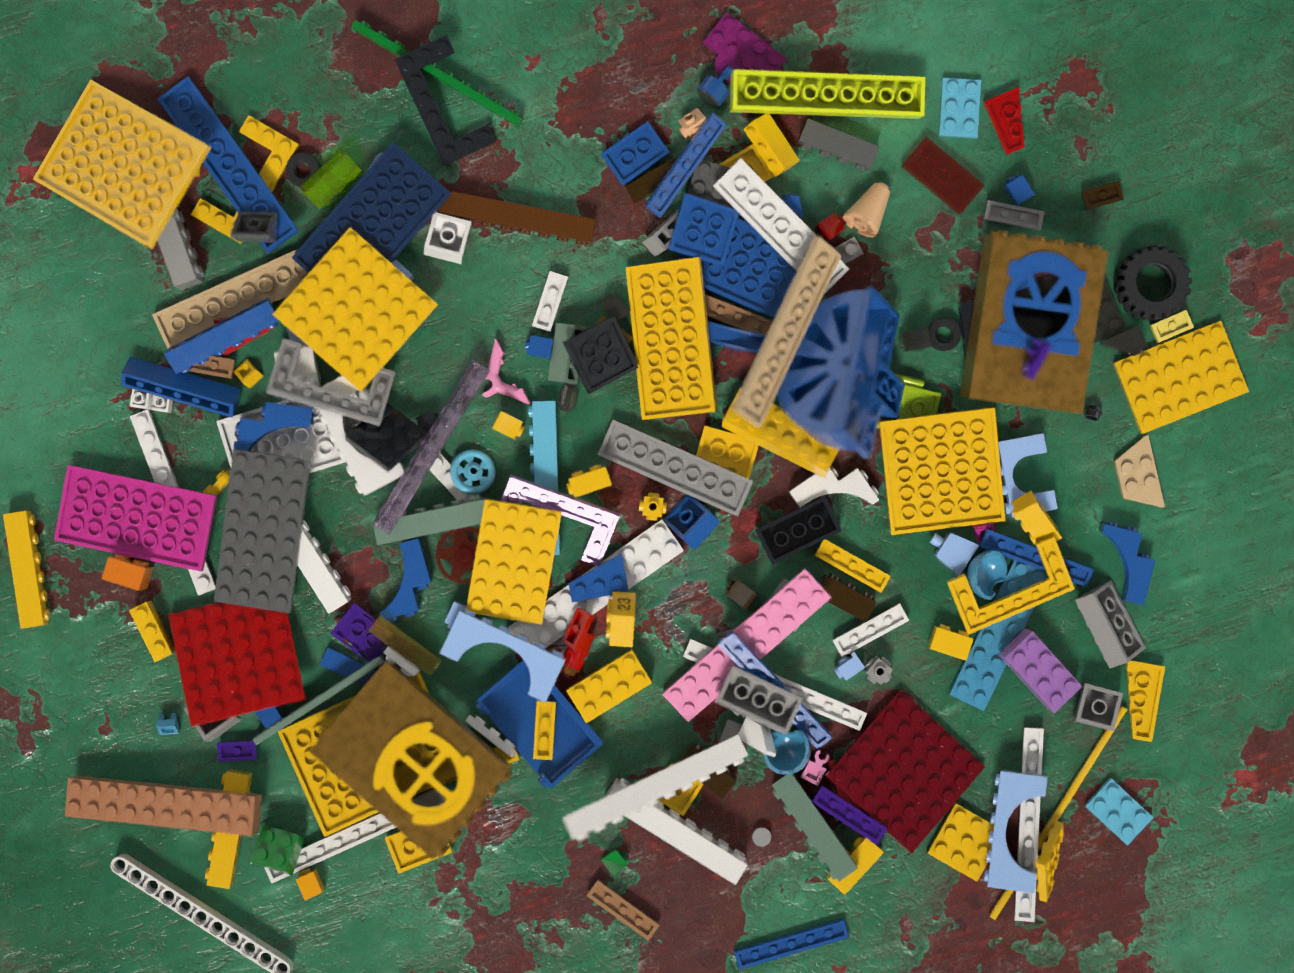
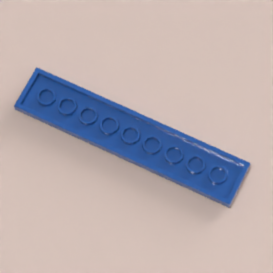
[158,76,299,254]

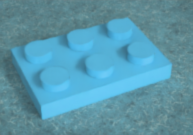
[938,78,981,139]
[1084,778,1153,846]

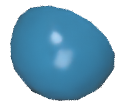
[967,550,1008,600]
[763,730,811,775]

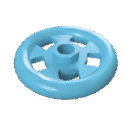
[450,449,496,494]

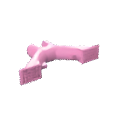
[476,339,531,404]

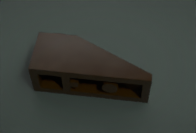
[625,157,677,204]

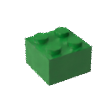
[250,825,305,875]

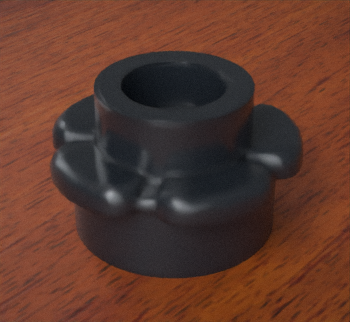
[1084,405,1103,421]

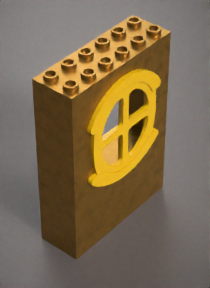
[309,662,513,859]

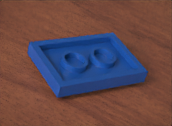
[601,121,670,186]

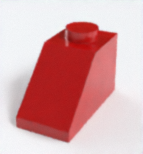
[815,213,846,243]

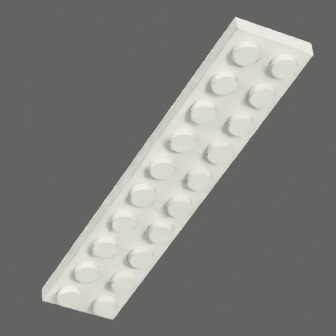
[507,519,684,648]

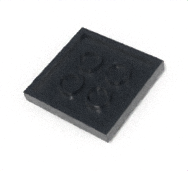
[562,316,639,394]
[345,403,428,472]

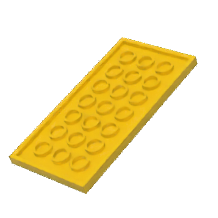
[626,257,717,420]

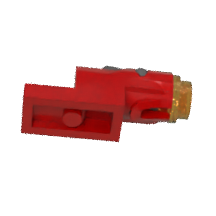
[561,607,595,676]

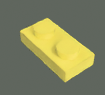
[1150,310,1194,343]

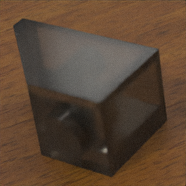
[1100,325,1148,357]
[898,327,931,352]

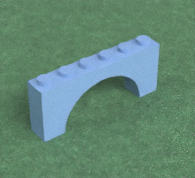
[440,609,566,703]
[984,770,1047,893]

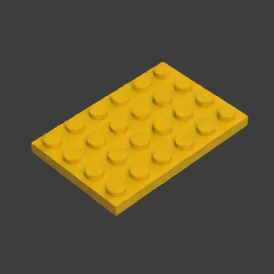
[1113,321,1249,434]
[466,498,562,625]

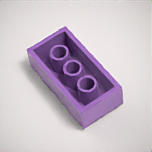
[998,628,1082,713]

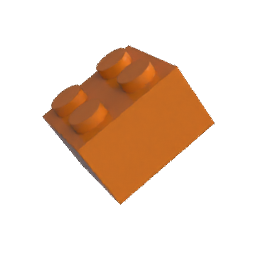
[101,554,154,591]

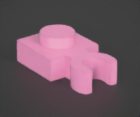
[800,749,830,786]

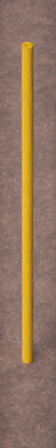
[989,706,1127,920]

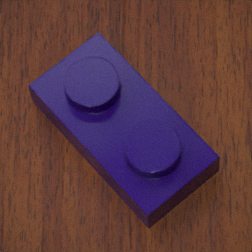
[217,740,258,762]

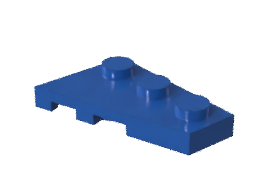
[568,554,629,602]

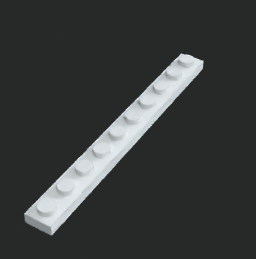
[130,409,216,595]
[683,639,867,731]
[1014,727,1044,922]
[264,788,446,884]

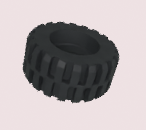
[1113,245,1192,320]

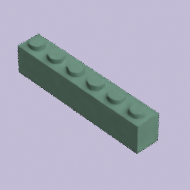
[372,495,487,545]
[771,774,859,881]

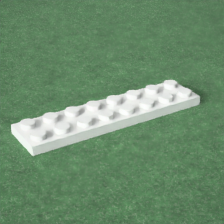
[713,159,849,295]

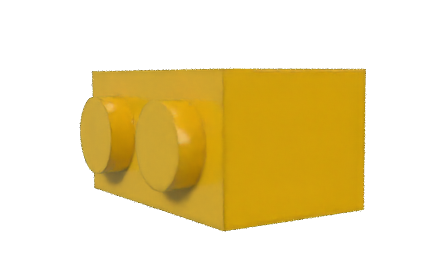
[927,624,973,661]

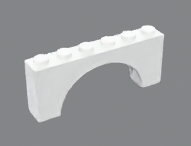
[314,376,407,496]

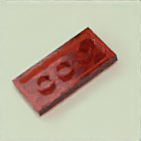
[901,136,985,216]

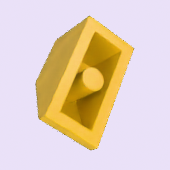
[492,411,525,439]

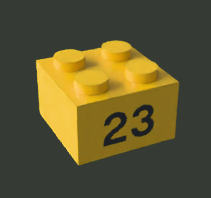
[606,592,636,647]

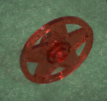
[436,526,480,584]

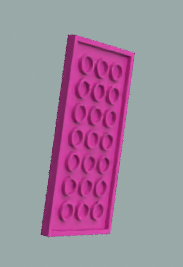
[54,465,217,572]

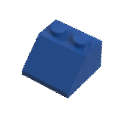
[663,494,720,550]

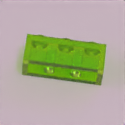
[299,149,361,210]

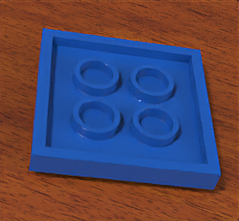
[668,193,739,267]

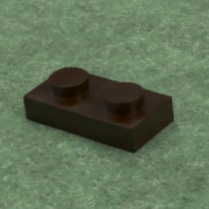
[1081,181,1124,210]

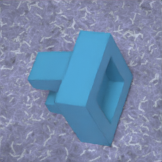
[156,713,180,735]

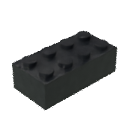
[754,496,842,565]

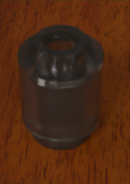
[557,383,579,413]

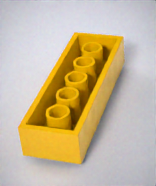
[722,388,840,478]

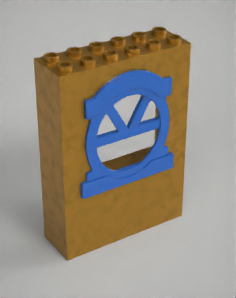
[960,231,1108,414]

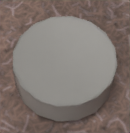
[752,827,771,847]

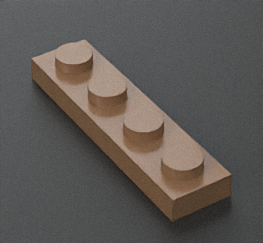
[705,295,774,335]
[586,879,660,941]

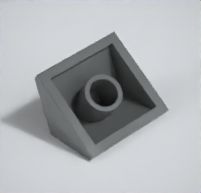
[230,211,277,243]

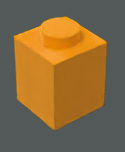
[296,868,325,900]

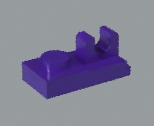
[1021,338,1052,380]

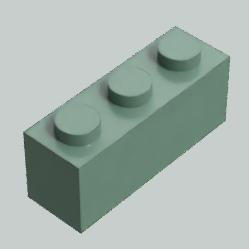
[548,323,586,385]

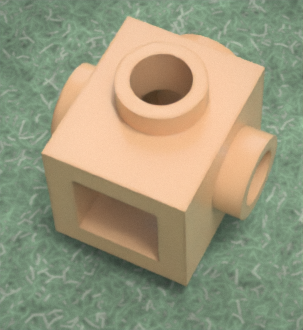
[678,108,706,140]

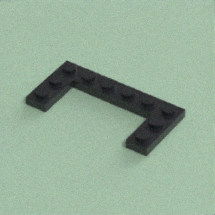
[394,35,496,166]

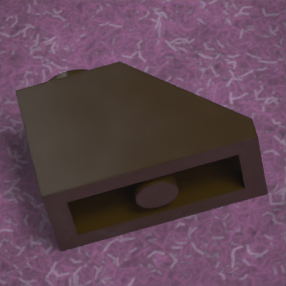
[725,579,757,610]

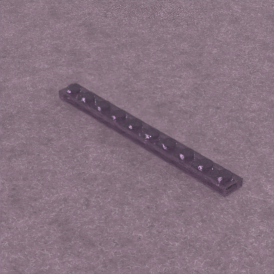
[372,360,490,535]

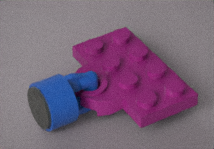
[697,12,787,107]

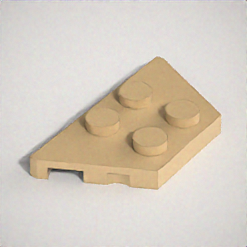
[1114,435,1165,507]

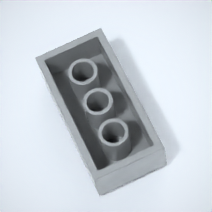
[157,209,205,290]

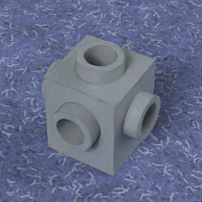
[864,656,893,685]

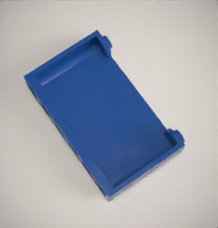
[475,660,603,789]

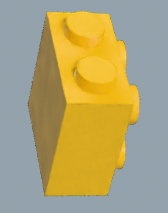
[566,464,612,497]

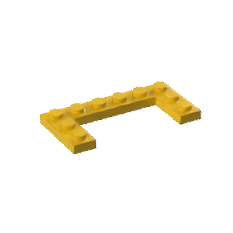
[191,115,299,244]
[946,536,1075,635]

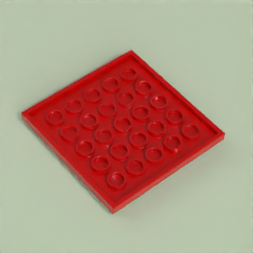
[168,602,306,727]

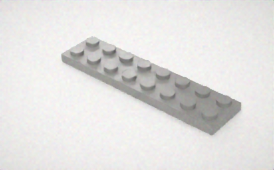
[597,420,754,517]

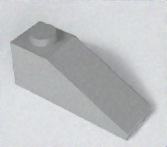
[642,208,680,257]

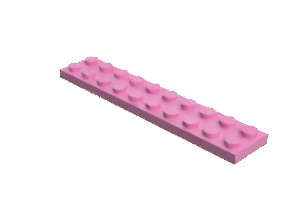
[662,568,831,722]

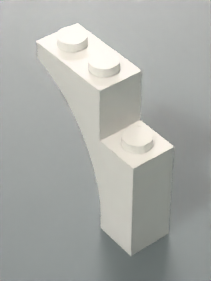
[788,467,879,508]

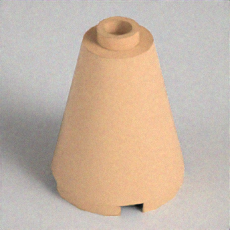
[843,182,890,238]

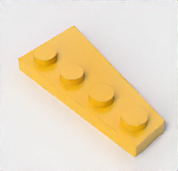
[1126,660,1165,742]

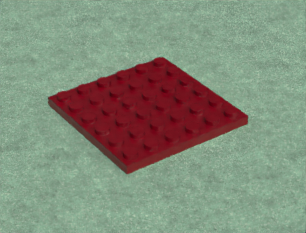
[825,689,985,854]

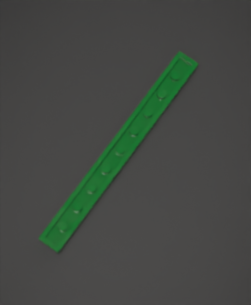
[352,20,523,128]

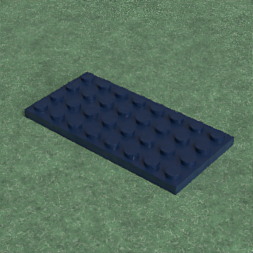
[292,142,452,273]

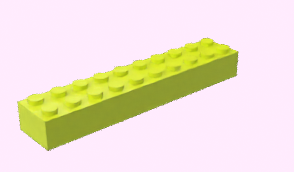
[730,70,925,119]

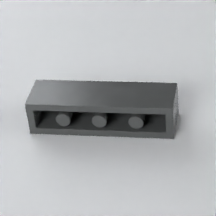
[798,119,880,172]

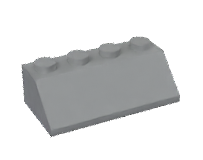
[1075,580,1146,668]
[714,666,803,735]

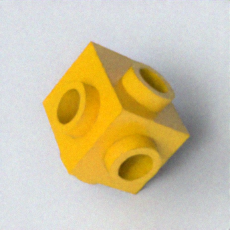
[639,493,667,521]

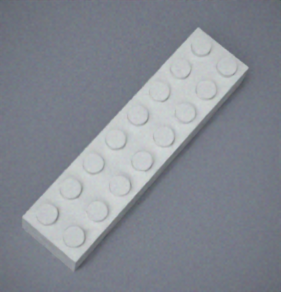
[604,778,748,885]

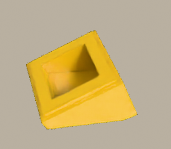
[234,359,263,388]

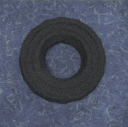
[286,153,321,188]
[927,317,961,352]

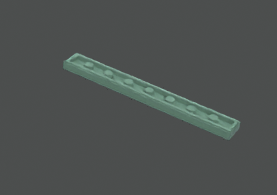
[253,654,386,745]

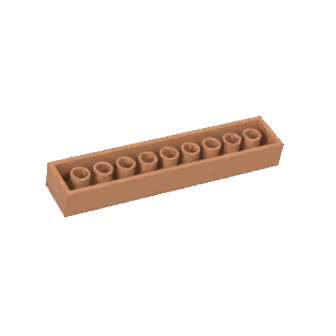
[65,775,262,836]

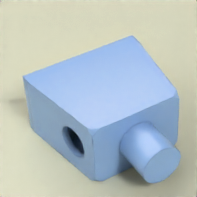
[929,532,979,576]

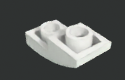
[130,389,173,413]

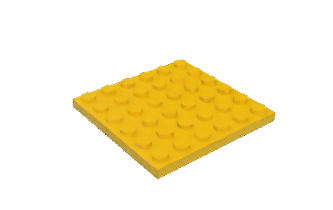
[273,227,438,392]
[879,407,1006,535]

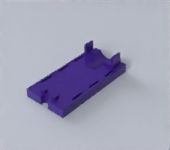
[330,602,415,670]

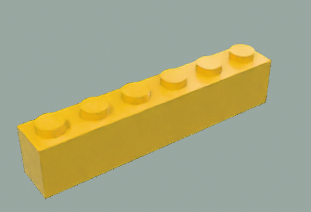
[3,511,50,629]
[205,769,253,889]

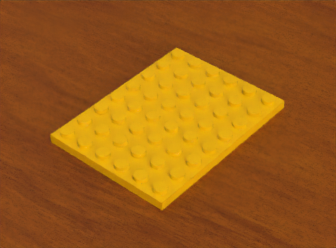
[33,79,211,249]
[278,671,458,837]

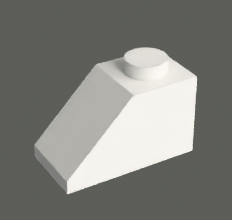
[738,717,776,757]

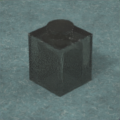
[601,294,630,323]

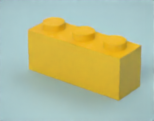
[744,114,800,177]
[1011,491,1062,545]
[129,601,176,662]
[826,836,884,895]

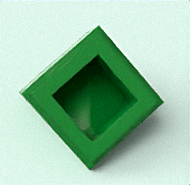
[601,847,628,876]

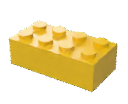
[566,649,652,723]

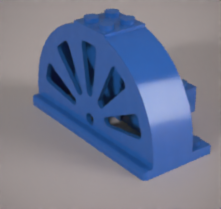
[777,287,905,458]

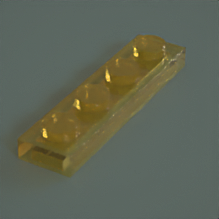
[368,615,442,676]

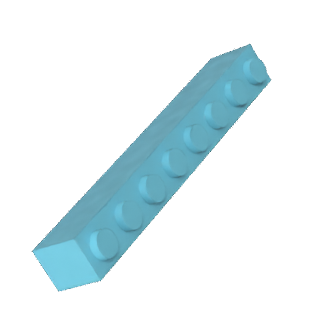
[529,401,560,555]

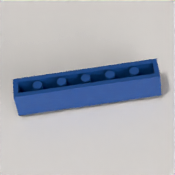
[164,297,280,374]
[121,357,241,418]

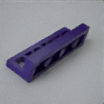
[812,785,888,845]

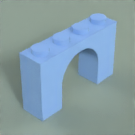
[998,433,1058,518]

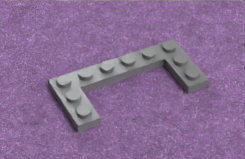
[266,338,395,426]

